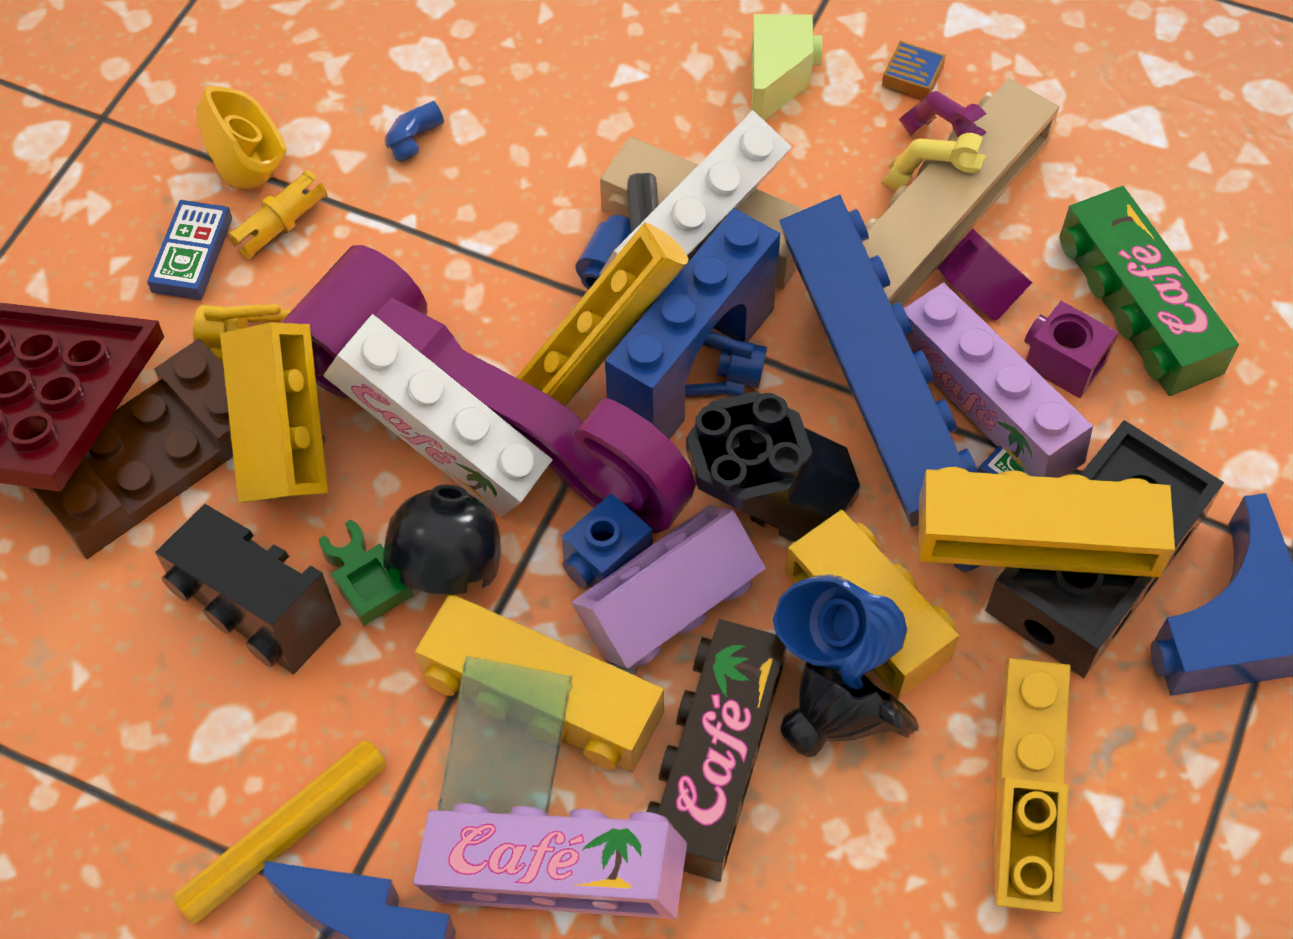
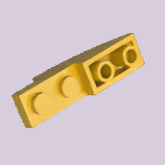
[994,658,1071,914]

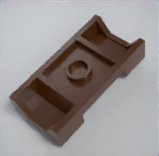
[27,338,233,559]

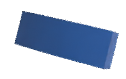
[262,861,456,939]

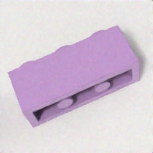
[571,505,766,669]

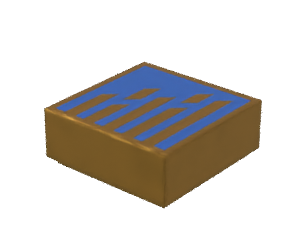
[882,41,946,99]

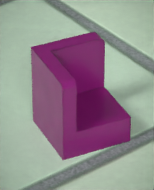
[937,228,1033,320]

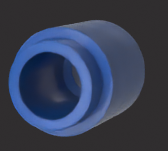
[575,215,631,290]

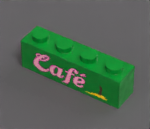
[1059,185,1239,397]

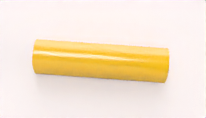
[516,222,688,406]

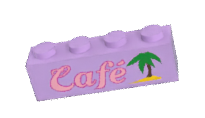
[904,283,1093,478]
[413,803,687,919]

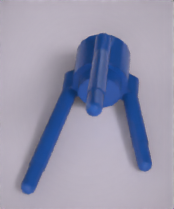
[685,331,767,397]

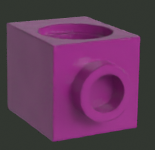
[1024,300,1118,399]

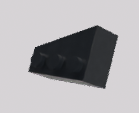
[155,504,341,675]

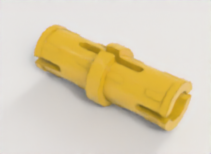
[228,170,328,260]

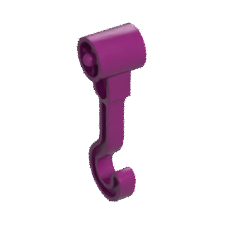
[281,245,696,533]

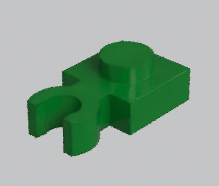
[319,520,413,626]

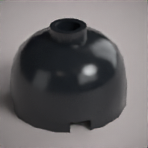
[383,485,501,595]

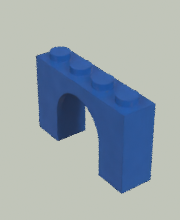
[605,208,781,439]

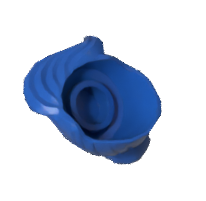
[773,574,907,690]

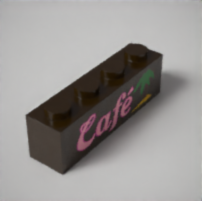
[646,619,787,882]

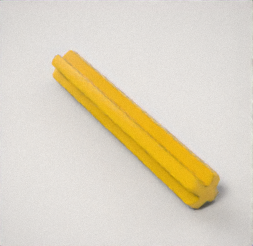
[173,740,386,923]

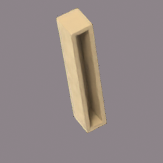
[862,78,1060,306]

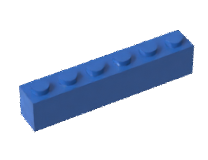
[779,194,978,527]

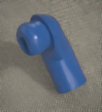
[385,100,444,162]

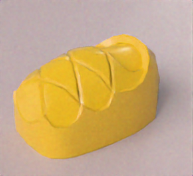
[196,85,287,190]

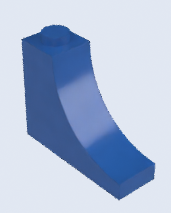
[1150,493,1293,696]

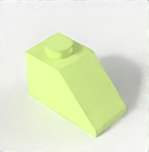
[752,14,822,121]

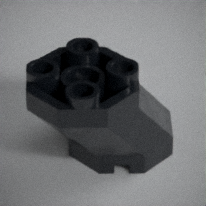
[686,391,860,542]

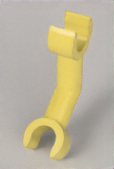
[880,133,985,192]

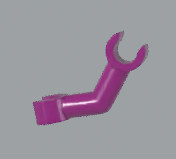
[899,91,987,137]

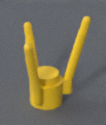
[193,304,292,361]

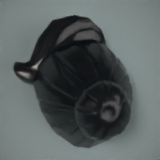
[780,662,919,757]

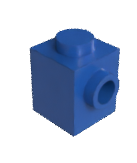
[561,493,653,589]

